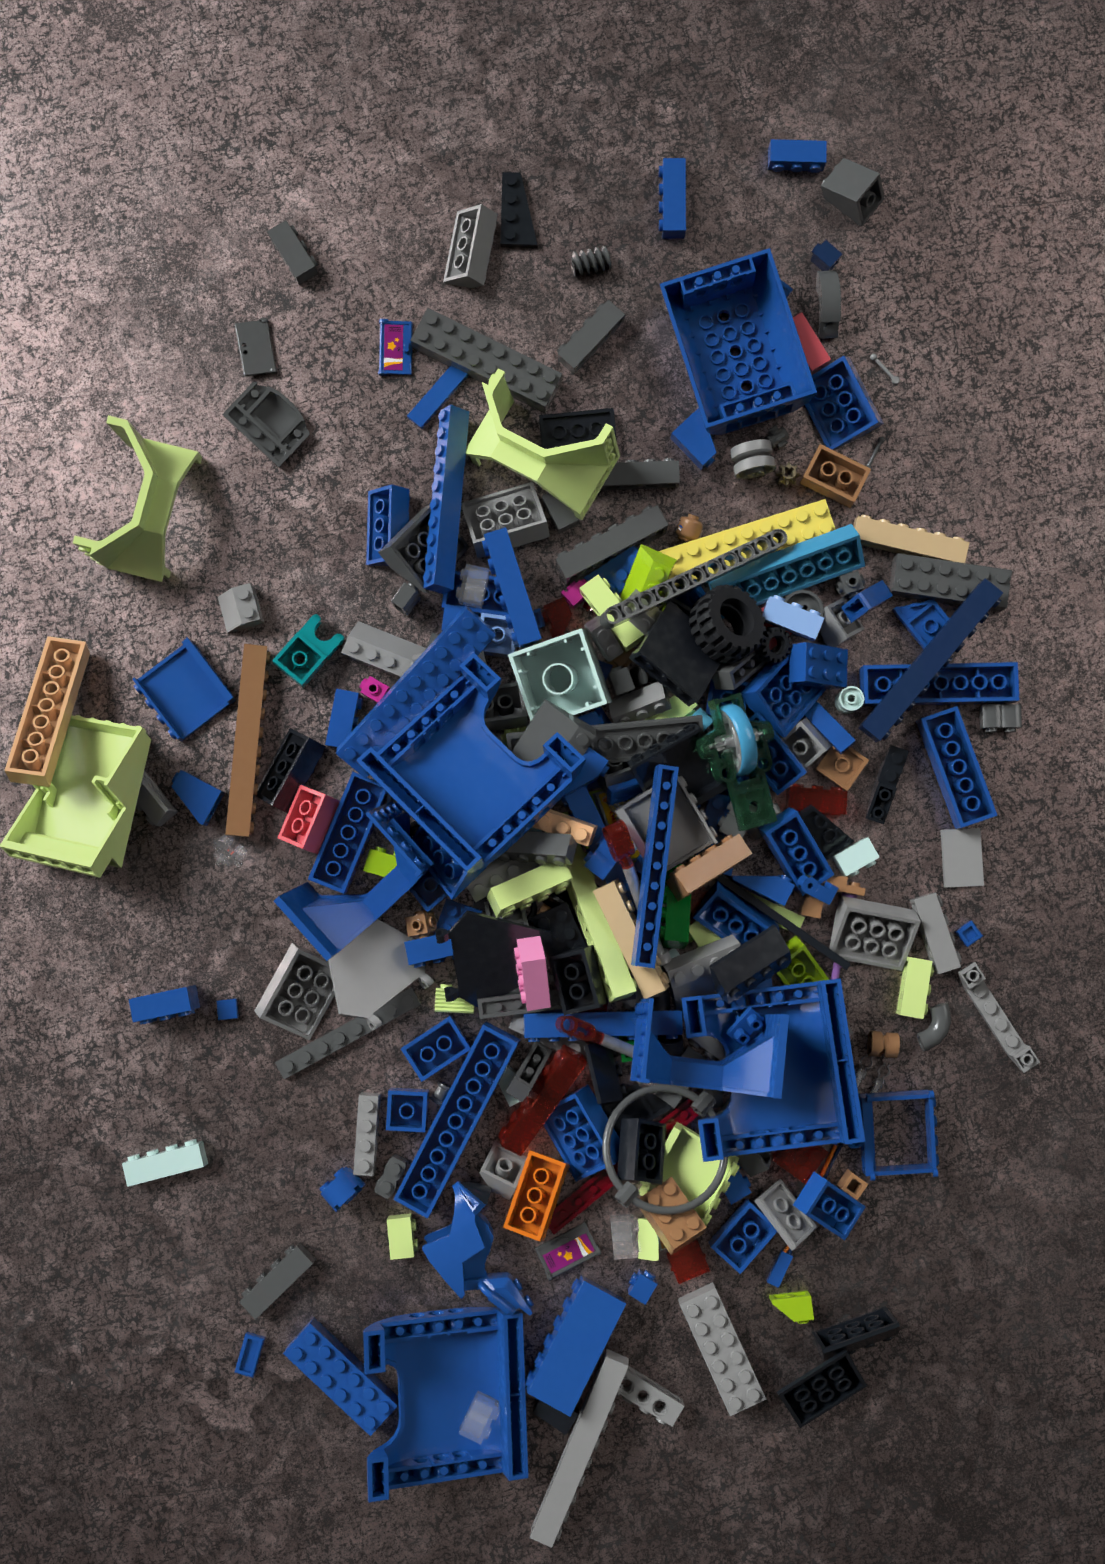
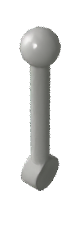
[870,353,900,385]

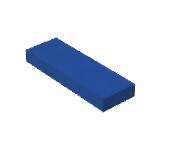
[804,701,856,754]

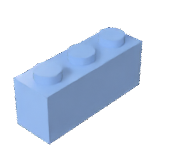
[762,595,824,641]

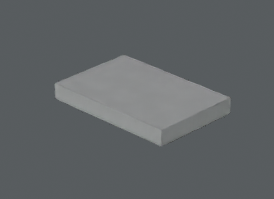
[940,828,984,888]
[754,1178,818,1250]

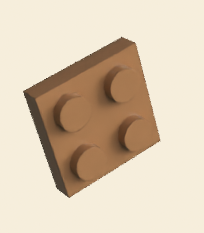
[815,746,869,792]

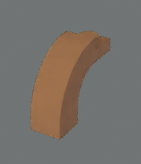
[798,876,866,919]

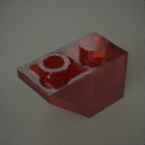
[541,597,572,638]

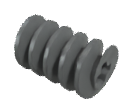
[571,246,612,277]

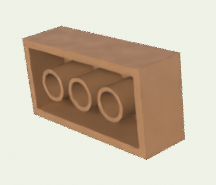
[666,834,752,902]

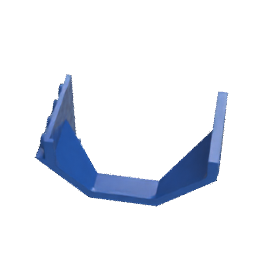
[274,801,434,961]
[629,998,789,1099]

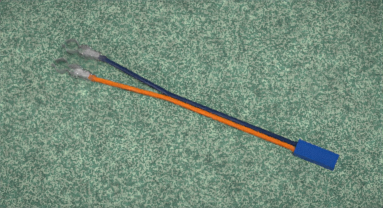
[766,1054,890,1288]

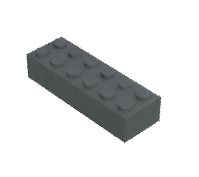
[556,505,668,587]
[889,553,1012,612]

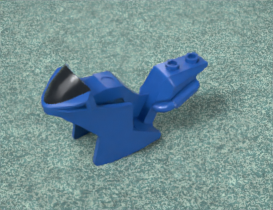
[422,1181,534,1316]

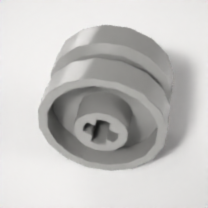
[730,439,776,479]

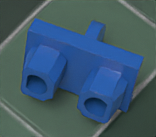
[726,1006,765,1045]

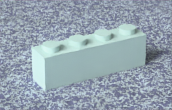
[122,1139,208,1187]

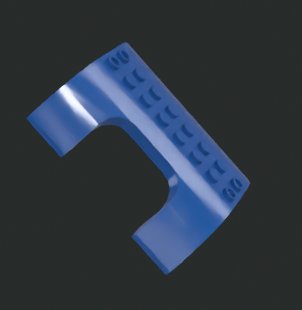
[356,653,586,873]
[681,978,865,1162]
[363,1307,528,1502]

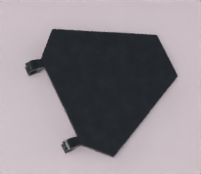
[435,910,553,1008]

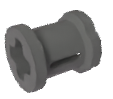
[429,1080,451,1105]

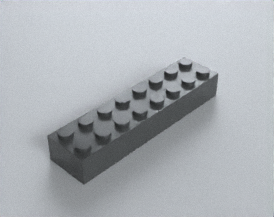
[410,308,562,414]

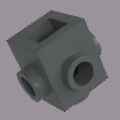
[836,570,865,599]

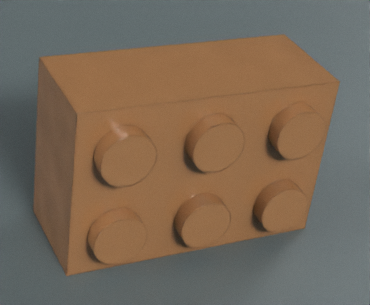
[800,444,871,508]
[639,1177,707,1255]

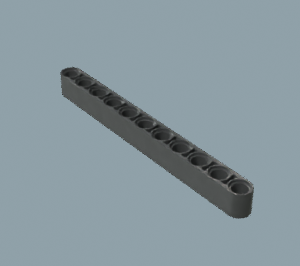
[600,529,787,629]

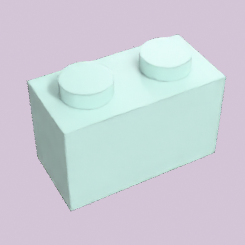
[832,837,880,878]

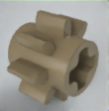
[775,462,800,487]

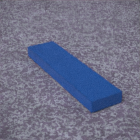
[407,366,468,429]

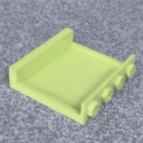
[639,1122,740,1226]

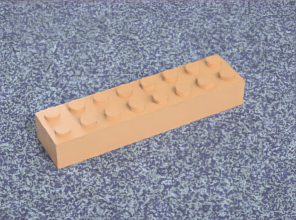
[5,636,90,787]

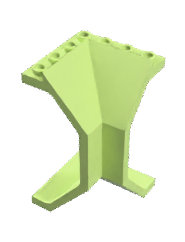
[466,369,620,520]
[73,415,202,582]

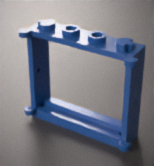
[858,1090,939,1181]

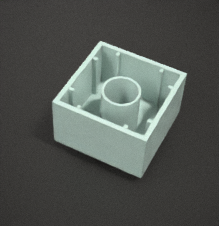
[508,628,612,721]

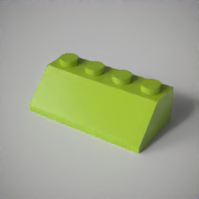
[620,544,677,601]

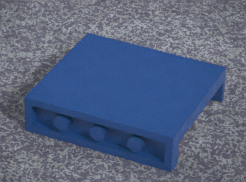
[132,637,237,741]

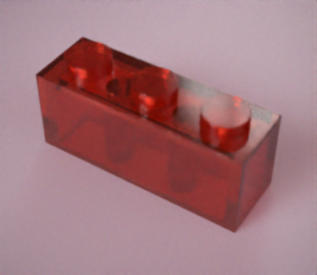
[785,784,848,816]

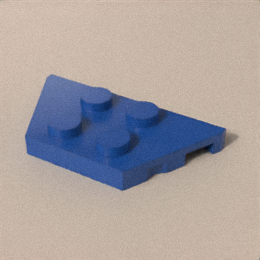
[892,599,949,650]

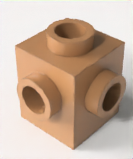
[405,910,437,938]

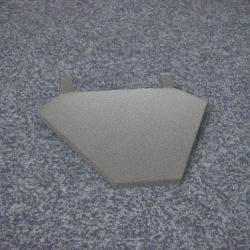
[328,919,434,1031]

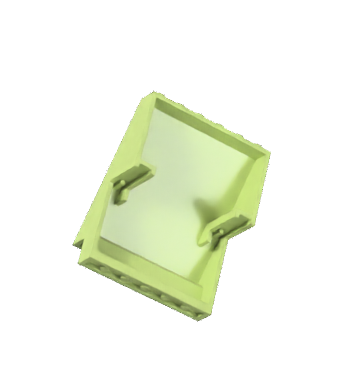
[0,715,151,878]

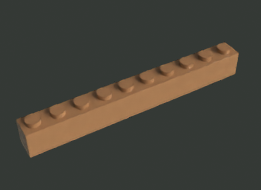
[225,644,271,838]

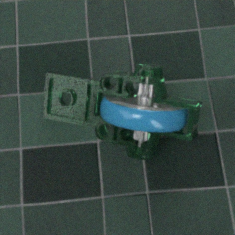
[696,693,777,831]

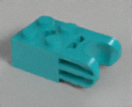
[272,614,345,688]

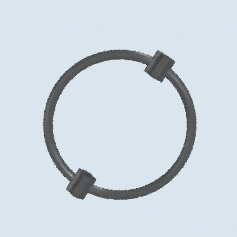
[602,1084,728,1215]

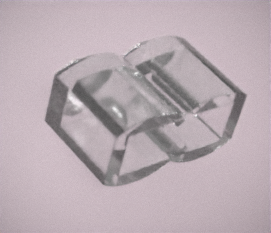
[456,564,490,609]

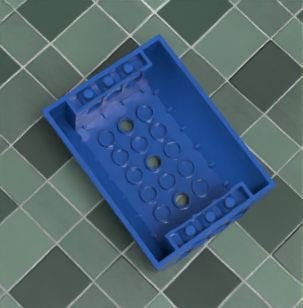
[660,248,817,435]

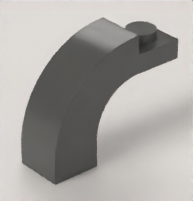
[816,270,841,339]

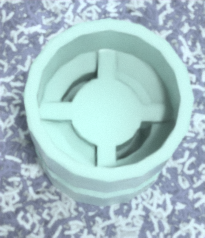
[834,686,864,714]

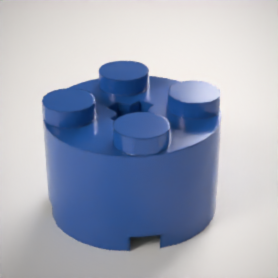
[319,1166,366,1212]

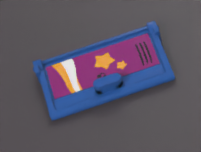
[378,319,413,376]

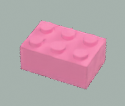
[514,936,551,1011]

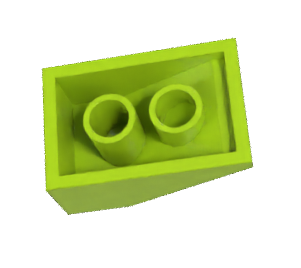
[776,935,829,985]

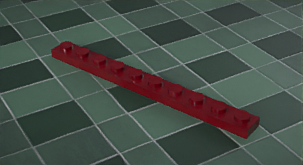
[549,1098,699,1235]

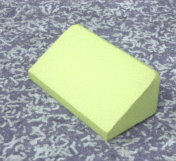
[638,1218,659,1261]

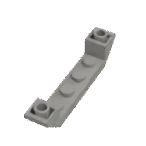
[958,962,1040,1073]

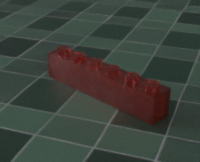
[499,1044,587,1156]

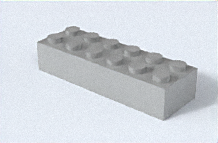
[678,1282,766,1416]

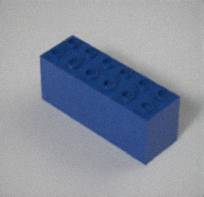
[525,1275,626,1417]

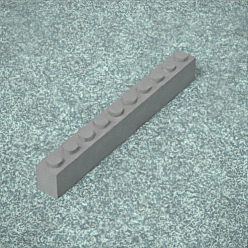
[530,1349,631,1548]

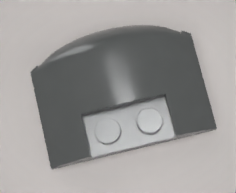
[222,382,310,467]

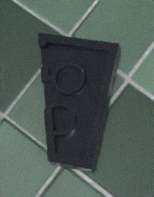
[798,804,854,860]

